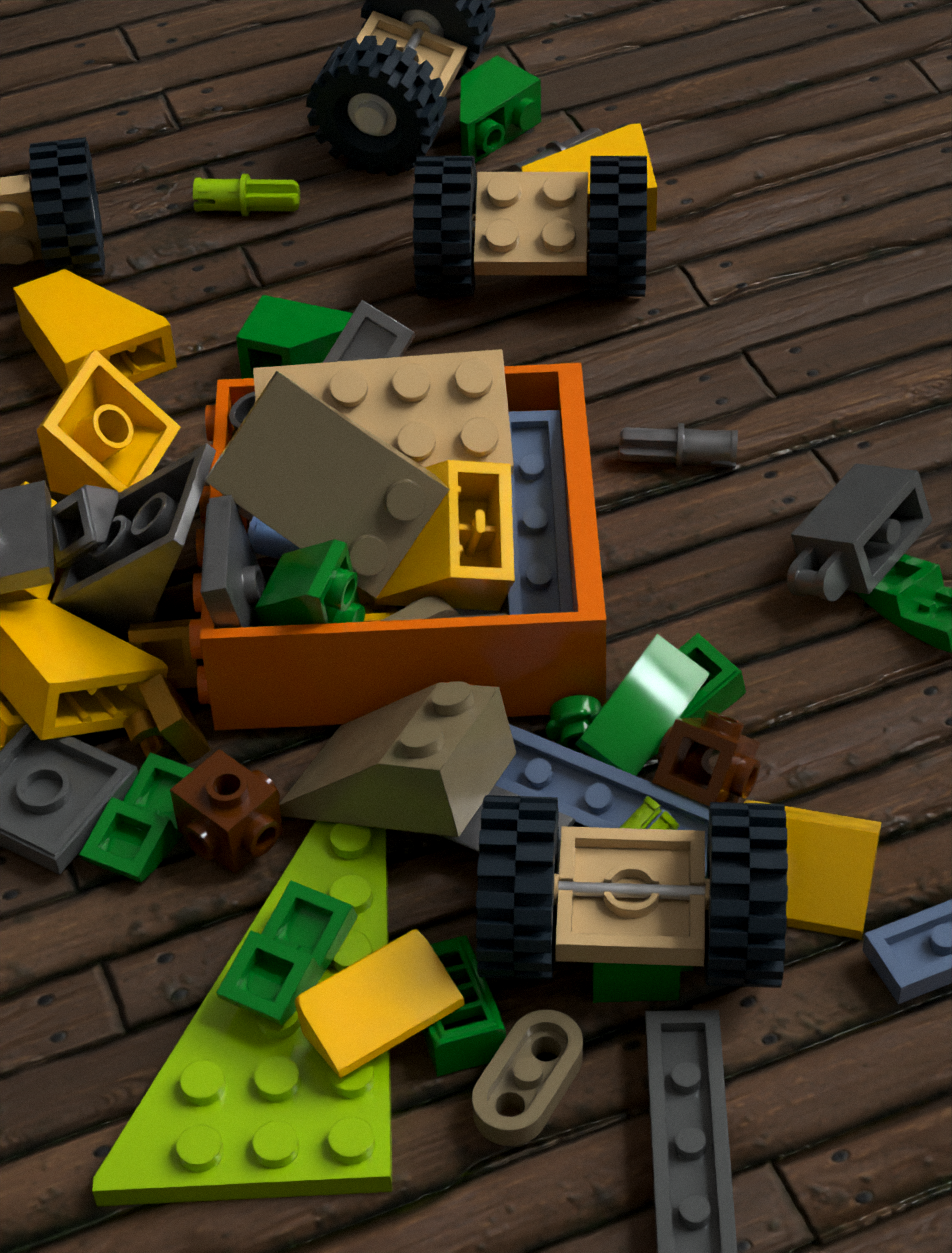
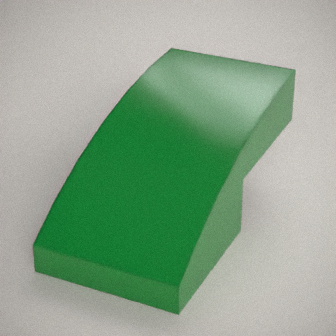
[855,554,952,654]
[575,634,710,776]
[79,752,194,883]
[216,880,358,1026]

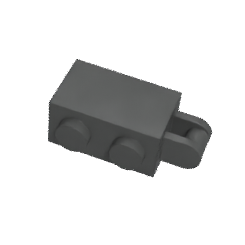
[787,463,932,601]

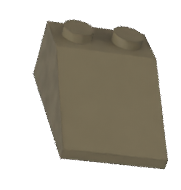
[205,371,450,598]
[279,681,517,837]

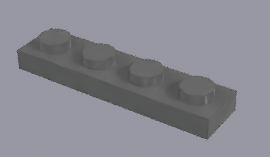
[645,1010,738,1253]

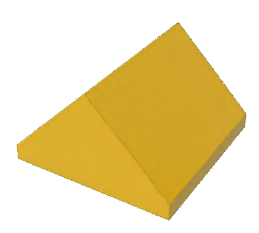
[37,349,181,495]
[744,799,881,940]

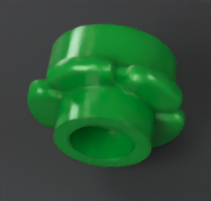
[545,695,601,753]

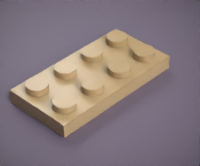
[253,349,514,475]

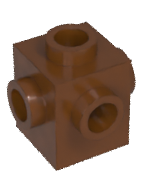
[652,710,761,806]
[170,749,283,874]

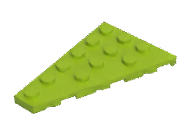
[92,820,392,1206]

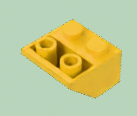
[374,460,515,611]

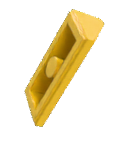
[295,929,465,1078]

